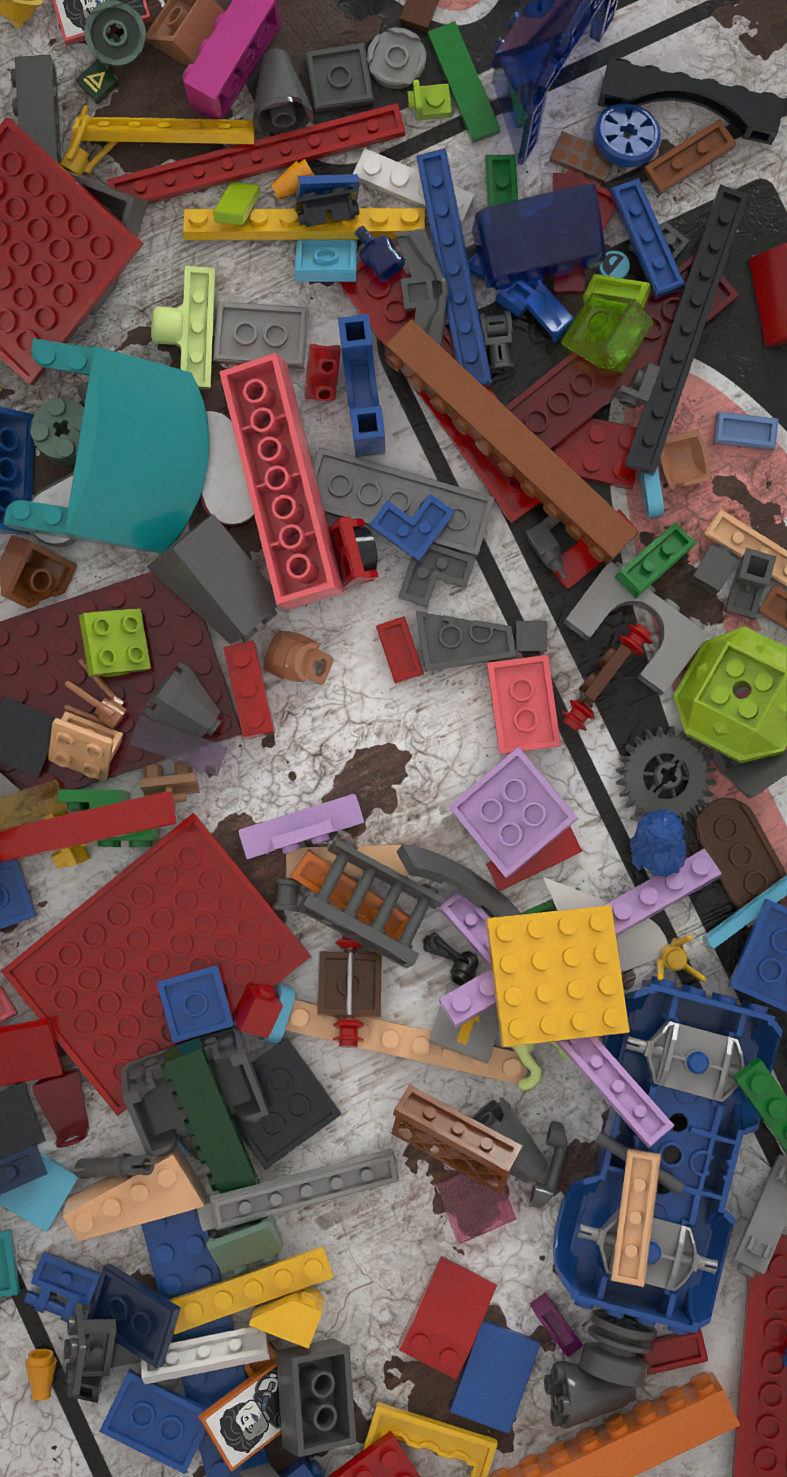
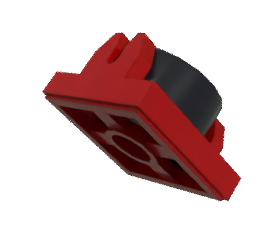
[329,516,379,591]

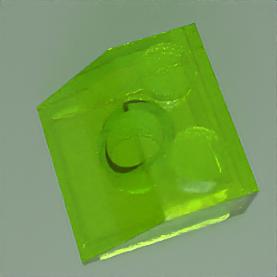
[561,293,654,373]

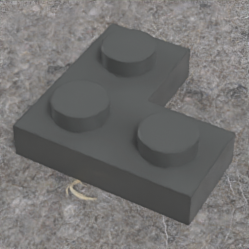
[398,544,476,608]

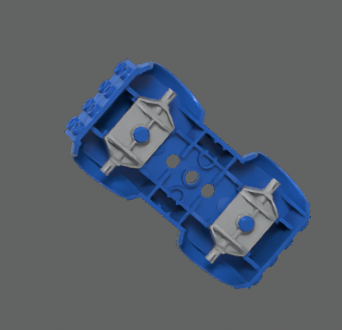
[553,976,783,1335]

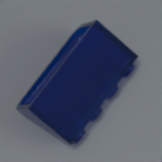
[472,184,606,290]

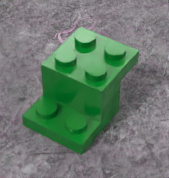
[58,790,160,847]

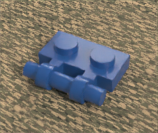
[24,1251,101,1322]

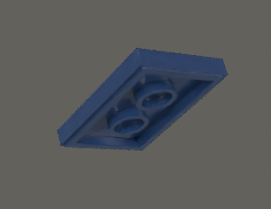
[87,1264,181,1369]

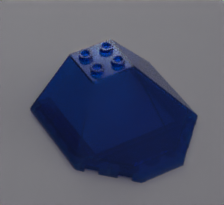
[491,0,618,165]

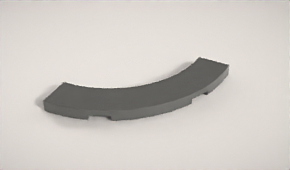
[396,844,523,917]

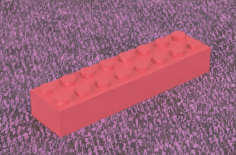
[219,353,345,610]

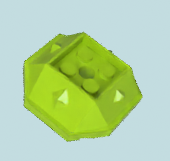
[673,626,787,763]

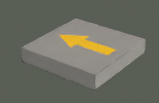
[428,983,499,1064]

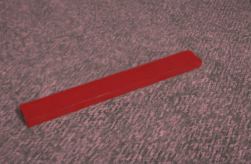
[0,792,177,863]

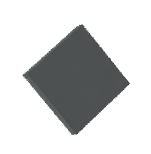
[305,43,374,114]

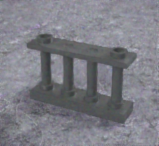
[297,839,446,969]

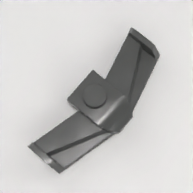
[395,228,449,346]

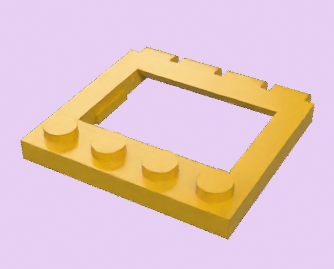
[362,1401,498,1477]

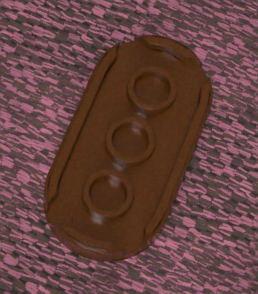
[694,797,786,909]

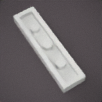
[353,148,475,225]
[141,1327,270,1384]

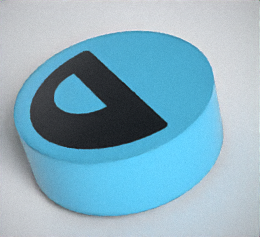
[598,251,630,279]

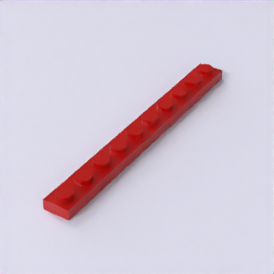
[107,103,405,204]

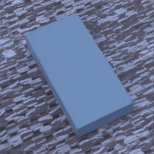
[713,412,778,451]

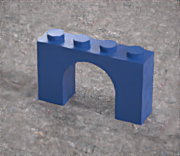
[338,314,386,457]

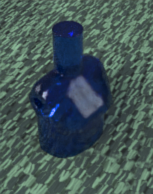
[355,226,405,281]

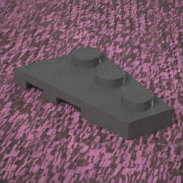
[416,611,516,672]

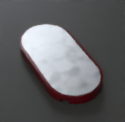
[200,410,255,527]

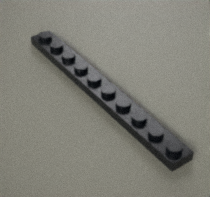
[624,184,749,476]

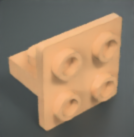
[48,711,123,781]

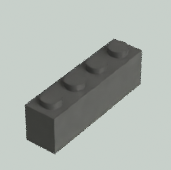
[10,54,62,164]

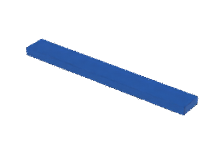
[416,148,493,387]

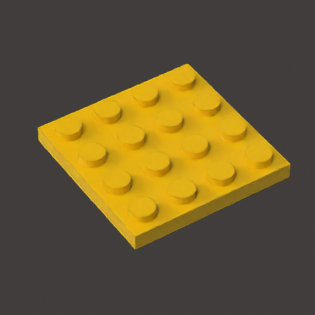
[485,905,630,1047]

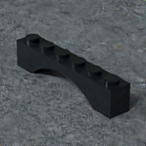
[597,58,785,145]

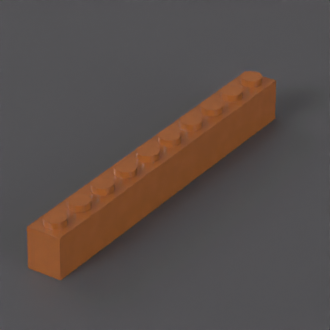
[384,319,638,565]

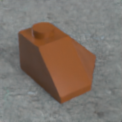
[0,535,77,609]

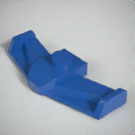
[468,249,575,343]

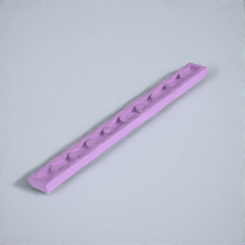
[439,848,722,1028]
[439,891,674,1148]

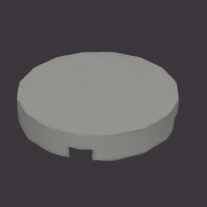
[367,27,426,89]

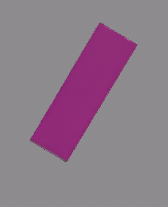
[530,1292,583,1357]

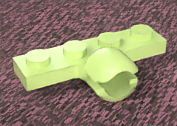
[151,266,215,390]

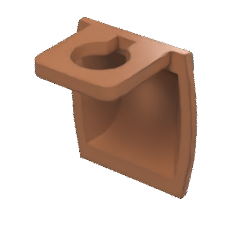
[660,429,712,491]
[264,630,334,685]

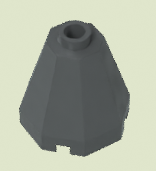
[141,662,221,737]

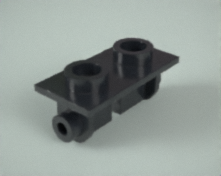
[295,187,359,228]

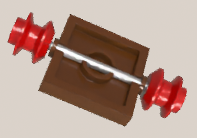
[561,623,653,732]
[317,935,382,1048]

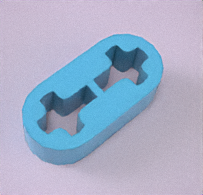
[639,466,664,519]
[259,983,295,1044]

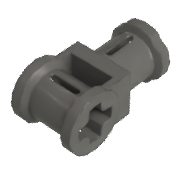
[479,310,515,374]

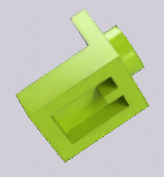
[407,80,452,121]

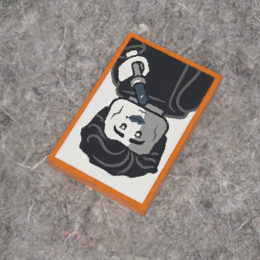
[198,1358,282,1472]

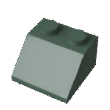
[206,1216,284,1274]

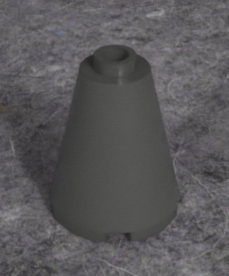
[253,48,314,136]
[472,1097,546,1183]

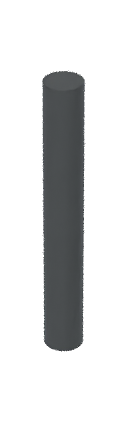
[595,1131,685,1195]

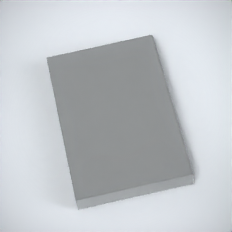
[213,301,308,369]

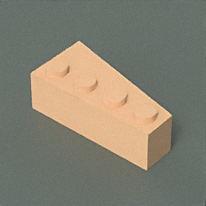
[62,1144,206,1241]

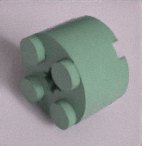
[84,0,147,68]
[30,397,84,466]

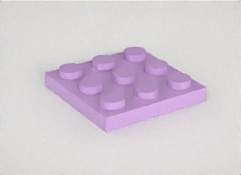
[448,747,579,878]

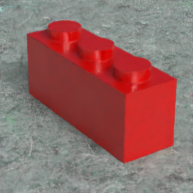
[223,640,276,740]

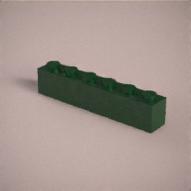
[160,1037,260,1228]

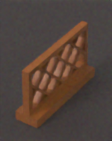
[391,1084,523,1194]

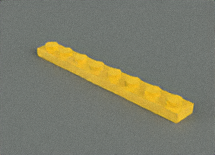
[183,208,425,240]

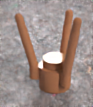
[64,658,127,730]

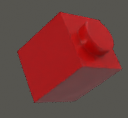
[233,984,283,1038]

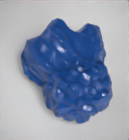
[629,809,686,876]

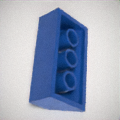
[0,407,34,535]

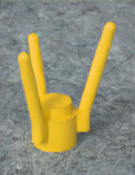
[60,105,118,176]
[655,935,706,982]

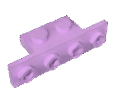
[239,794,365,859]

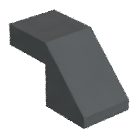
[724,548,777,620]

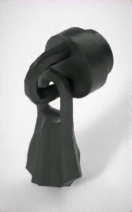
[422,932,478,986]

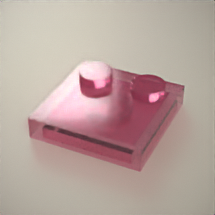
[435,1172,517,1244]

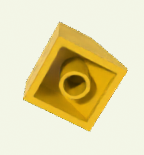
[249,1286,325,1349]

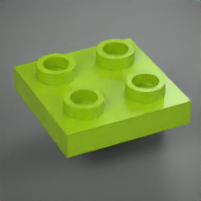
[79,608,151,677]

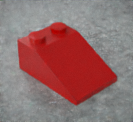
[399,1256,497,1380]

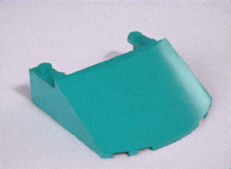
[4,338,209,554]

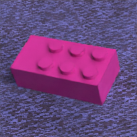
[183,0,281,119]

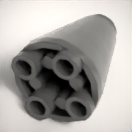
[544,1361,636,1429]

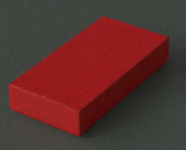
[376,616,424,684]
[642,1329,708,1375]

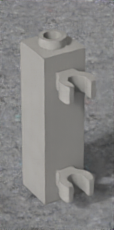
[731,1154,787,1278]

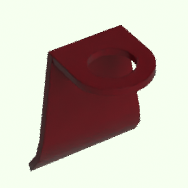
[32,1070,90,1148]

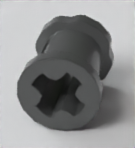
[272,878,303,912]

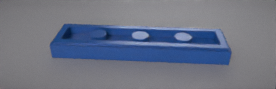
[610,178,685,299]

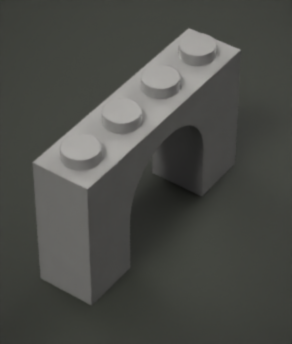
[563,562,709,696]

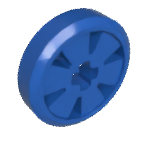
[593,103,661,168]

